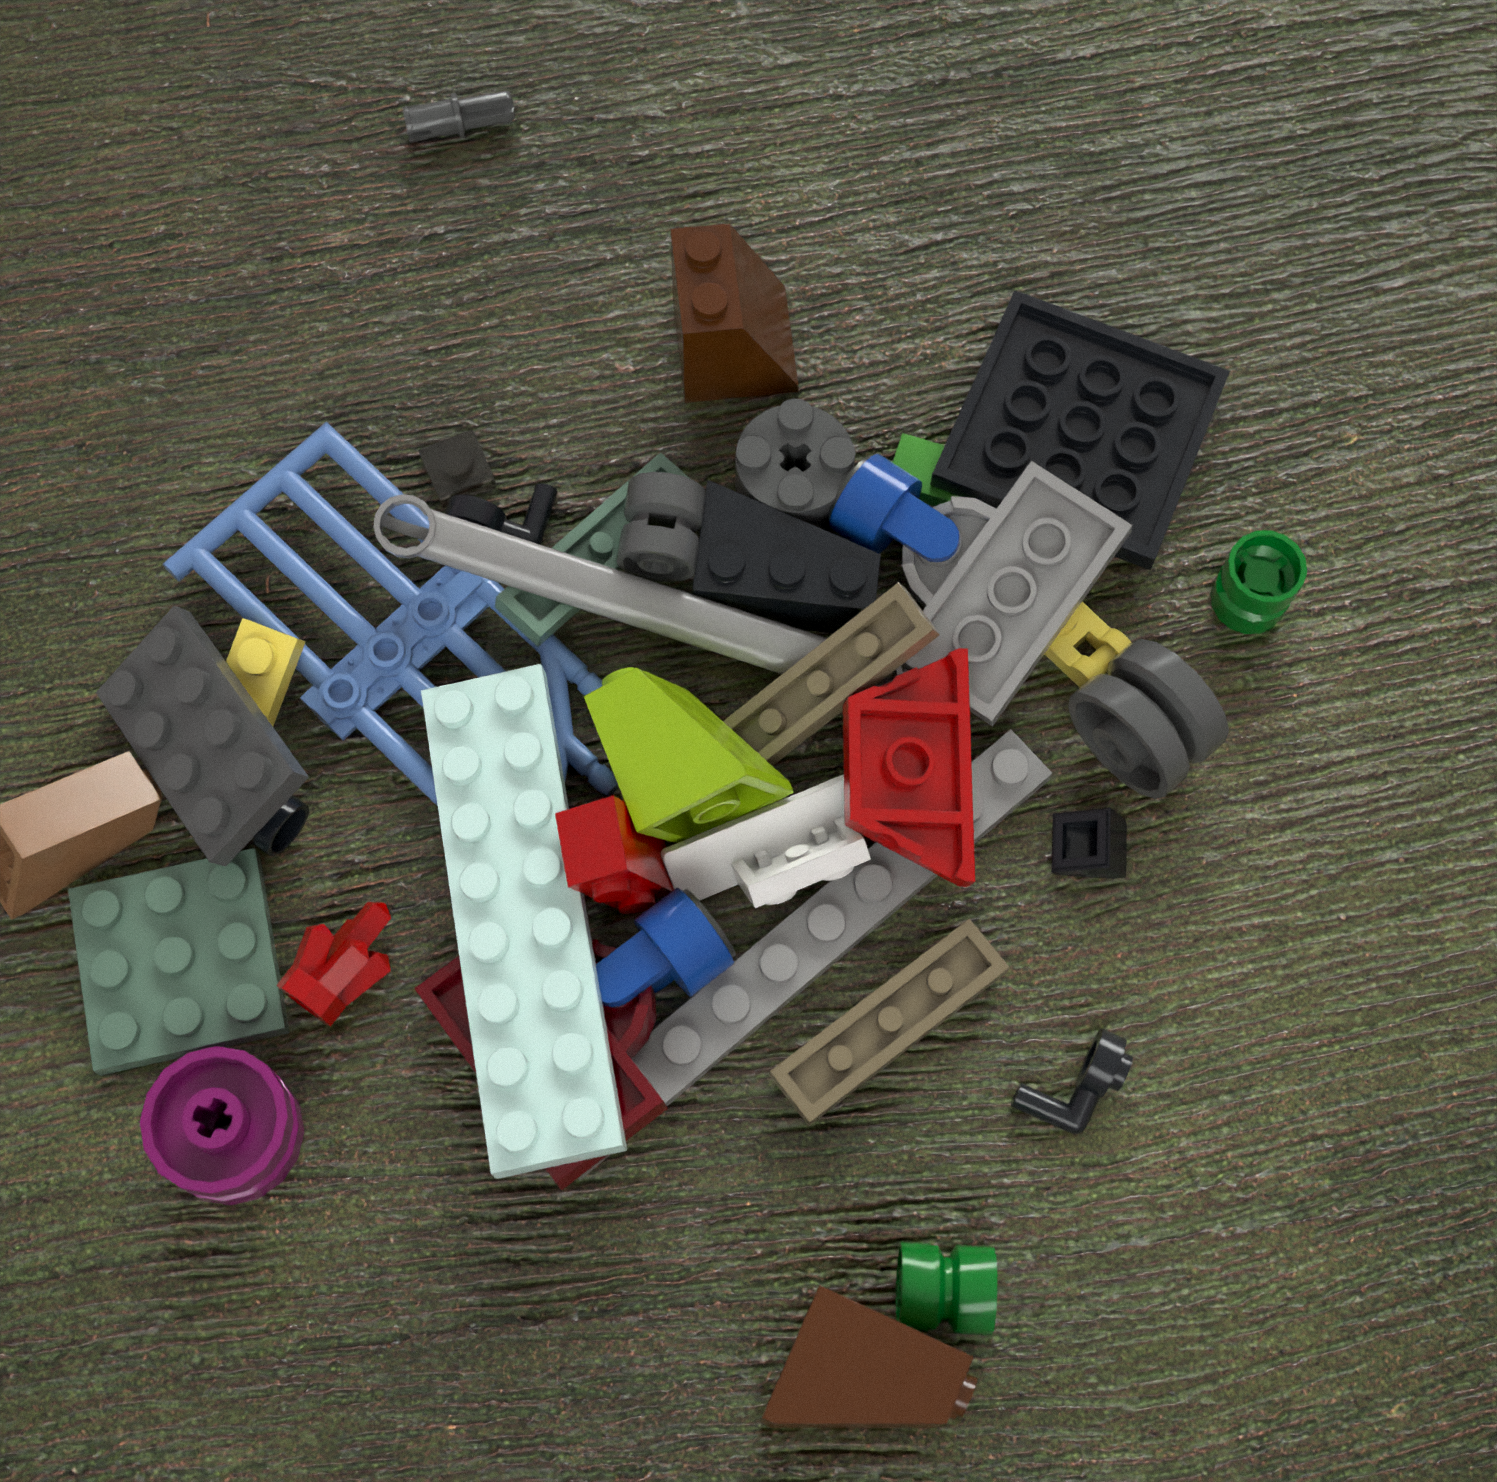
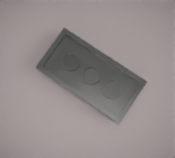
[96,605,309,866]

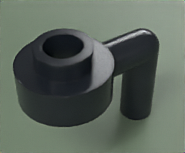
[445,483,558,545]
[1011,1028,1133,1134]

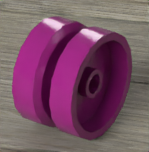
[140,1046,304,1206]

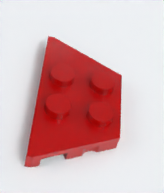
[843,648,975,887]

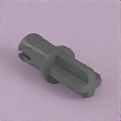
[402,91,515,143]

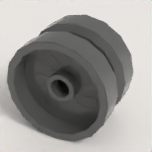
[1068,638,1229,799]

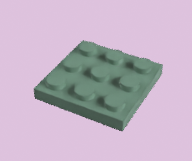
[68,848,290,1076]

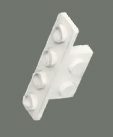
[661,774,871,908]

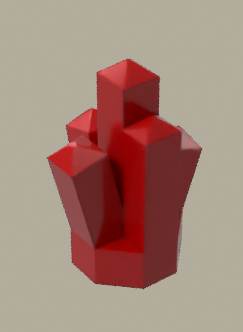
[276,902,391,1026]

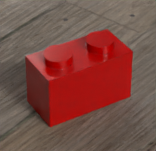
[555,795,674,914]

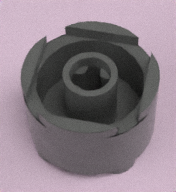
[735,398,856,531]

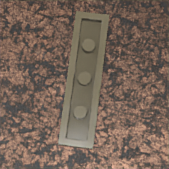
[723,582,940,766]
[769,918,1010,1126]

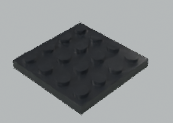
[930,290,1230,570]

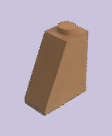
[0,751,162,920]

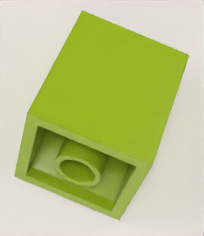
[584,667,794,843]

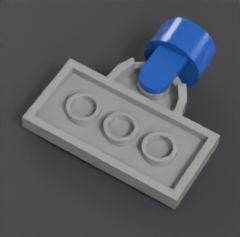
[828,454,1132,727]

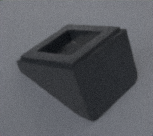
[1051,808,1127,879]

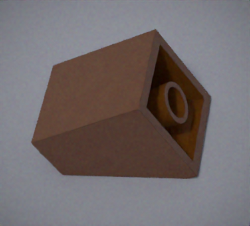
[670,223,799,403]
[760,1285,978,1428]

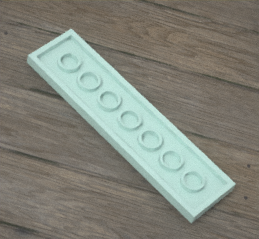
[421,664,627,1179]

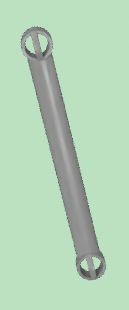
[373,494,903,687]

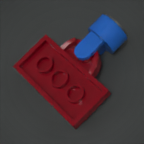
[414,887,736,1191]

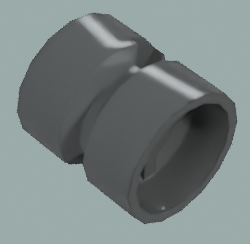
[617,472,706,582]

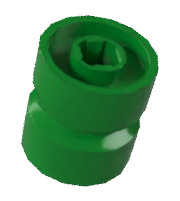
[1210,530,1307,634]
[895,1242,998,1336]

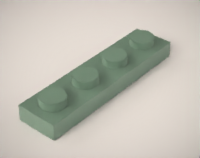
[494,452,690,647]

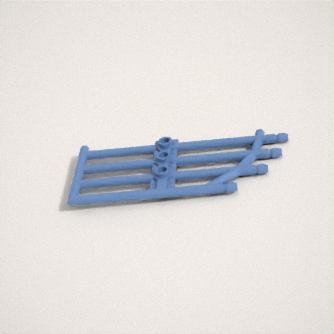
[163,422,619,806]

